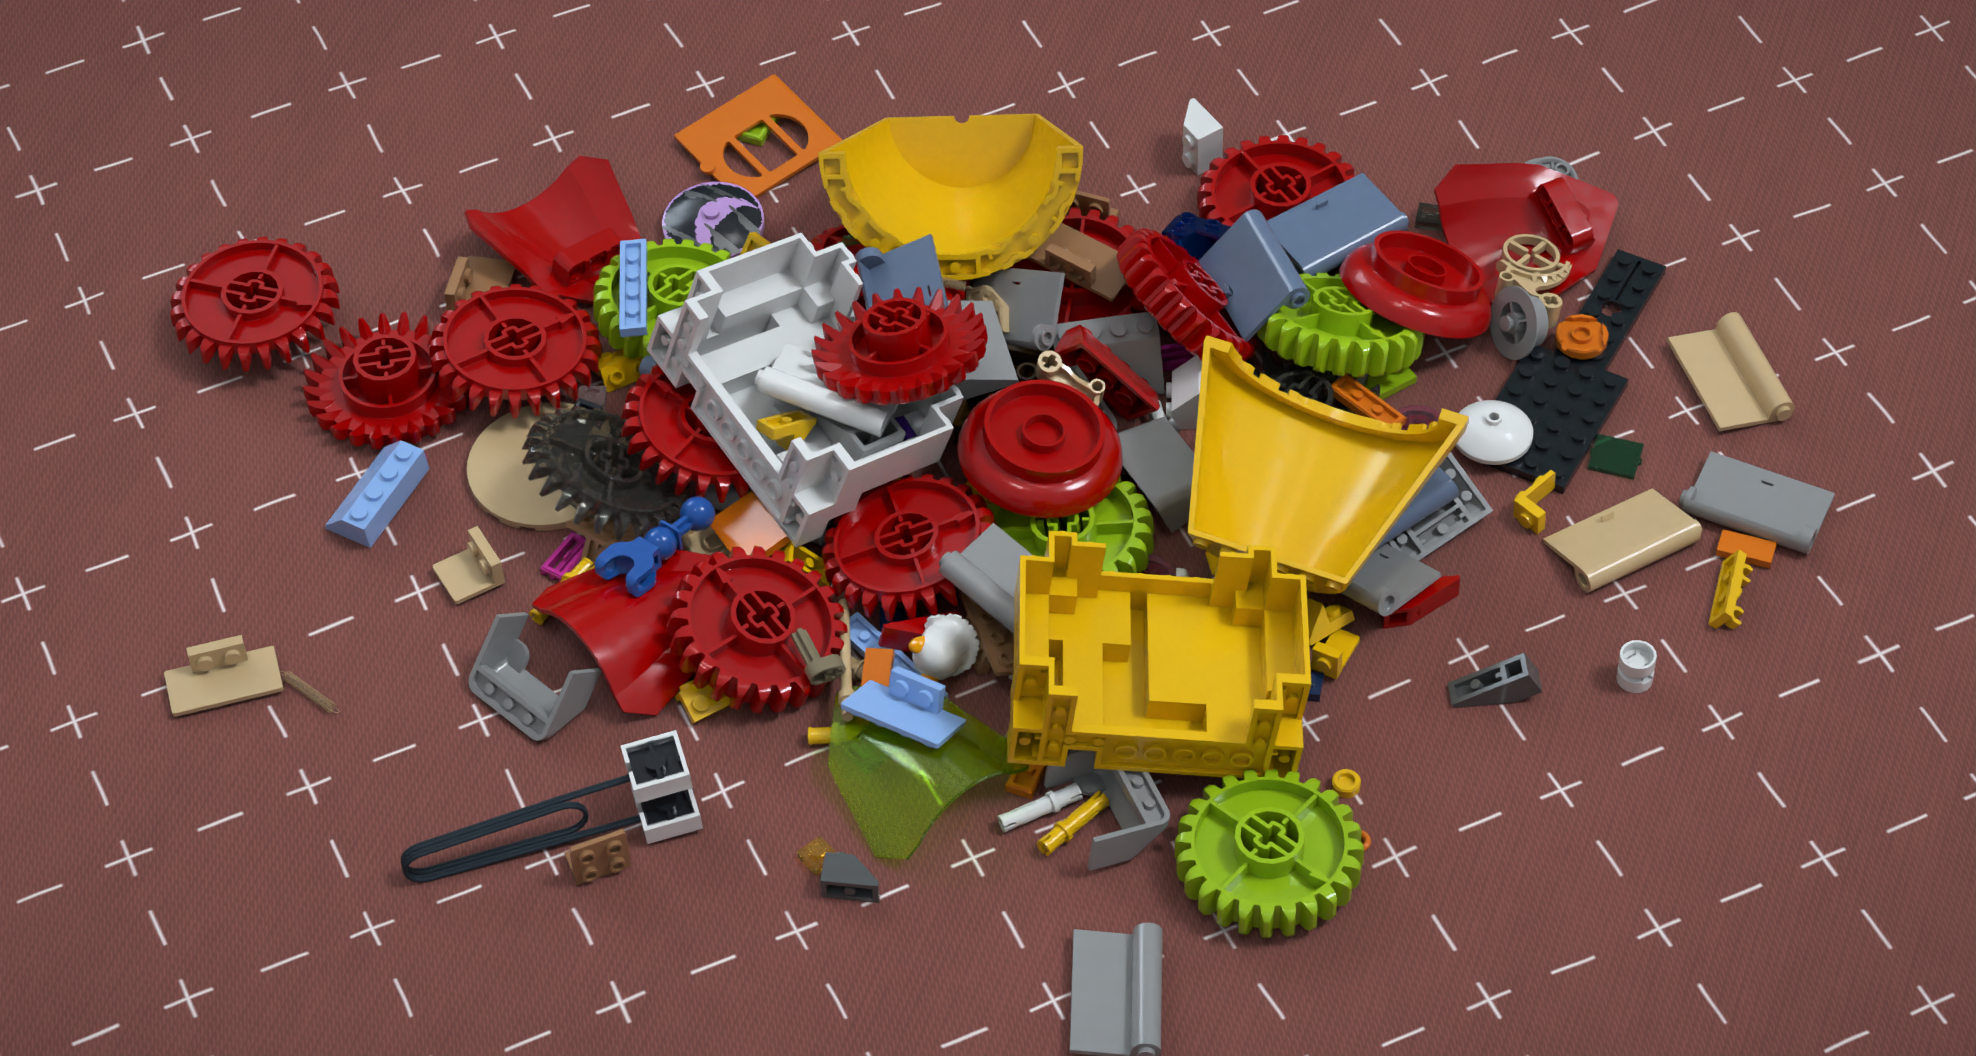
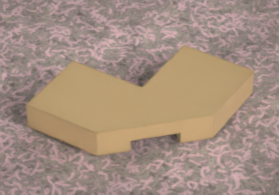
[966,285,1009,334]

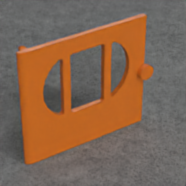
[674,74,842,198]

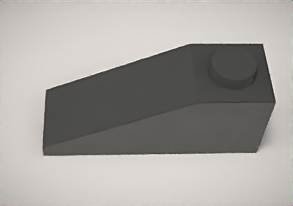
[1448,653,1543,708]

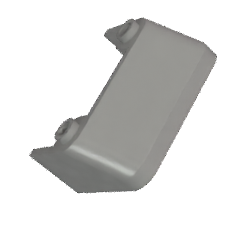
[469,612,602,741]
[1044,750,1170,871]

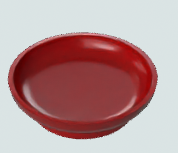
[1339,231,1492,338]
[957,379,1123,518]

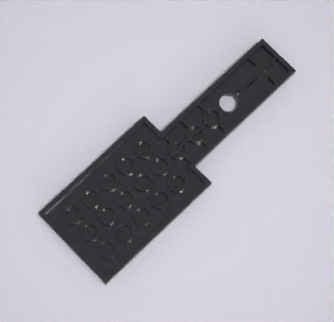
[1464,249,1666,494]

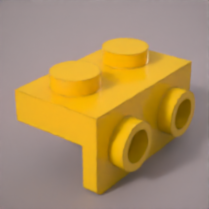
[592,348,642,392]
[675,680,730,724]

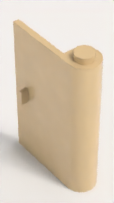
[1667,312,1795,431]
[1543,488,1702,593]

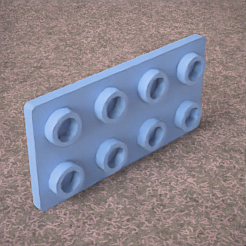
[841,666,966,749]

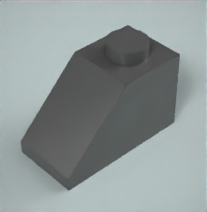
[820,852,880,903]

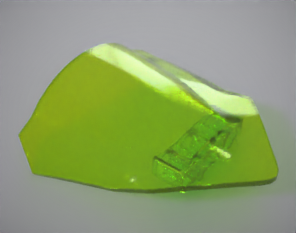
[828,686,1029,860]

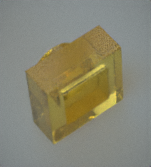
[797,836,836,875]

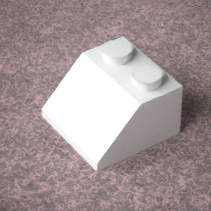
[1182,98,1223,176]
[1166,356,1202,429]

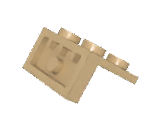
[433,526,505,604]

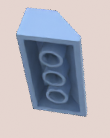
[325,441,430,548]

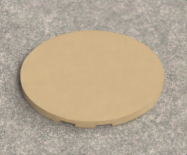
[467,403,628,531]

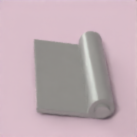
[938,523,1032,634]
[1069,923,1163,1056]

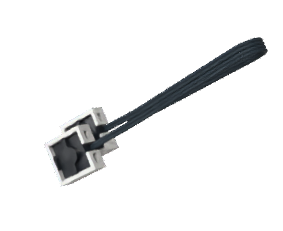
[401,730,703,883]

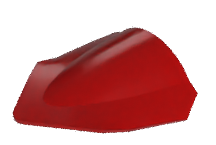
[464,155,641,304]
[1434,163,1618,306]
[532,550,711,716]

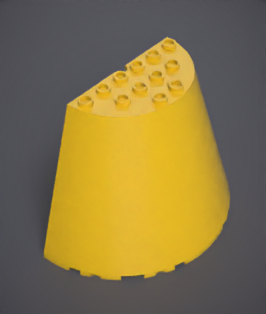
[818,114,1083,281]
[1188,335,1469,594]

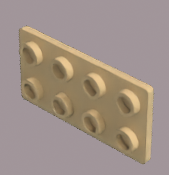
[164,635,284,717]

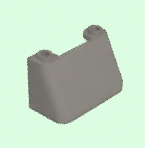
[1118,417,1194,533]

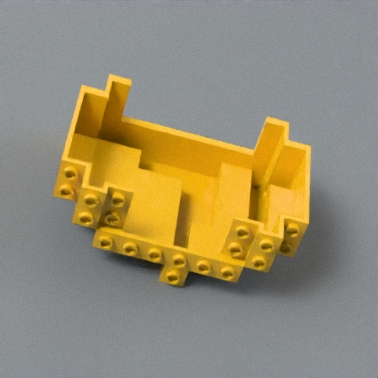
[1007,531,1311,779]

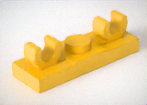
[1708,550,1753,629]

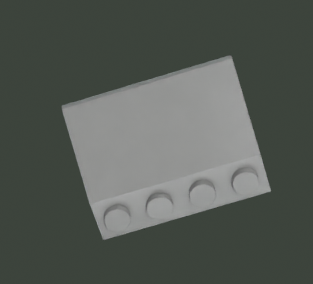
[947,300,1019,400]
[1051,312,1165,402]

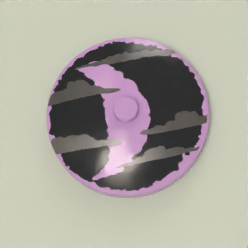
[662,182,765,259]

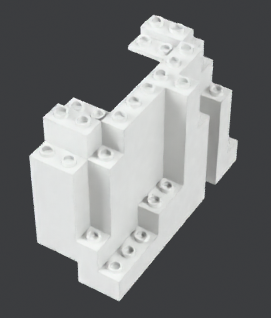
[647,233,964,547]

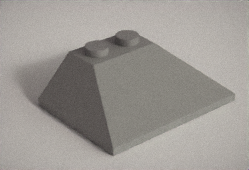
[1387,452,1493,561]

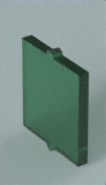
[1588,434,1644,480]

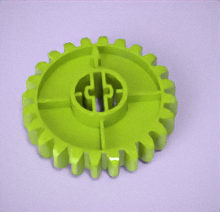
[593,238,731,360]
[1256,273,1425,377]
[987,476,1154,573]
[1174,768,1364,938]

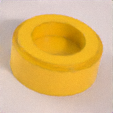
[1332,769,1361,798]

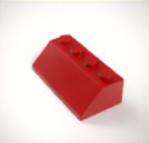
[1054,325,1160,421]

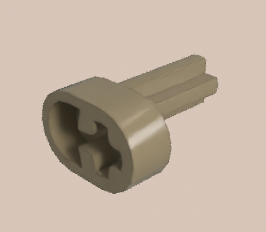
[791,628,846,685]

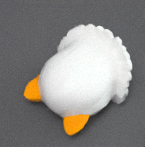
[908,613,980,682]

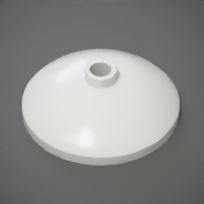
[1456,400,1533,465]

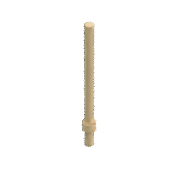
[838,599,855,721]

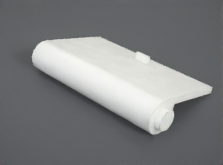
[754,343,899,437]

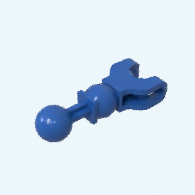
[595,496,715,597]

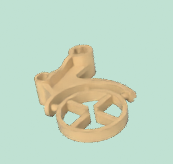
[1494,234,1572,328]
[1036,350,1105,406]

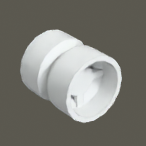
[1616,640,1657,693]

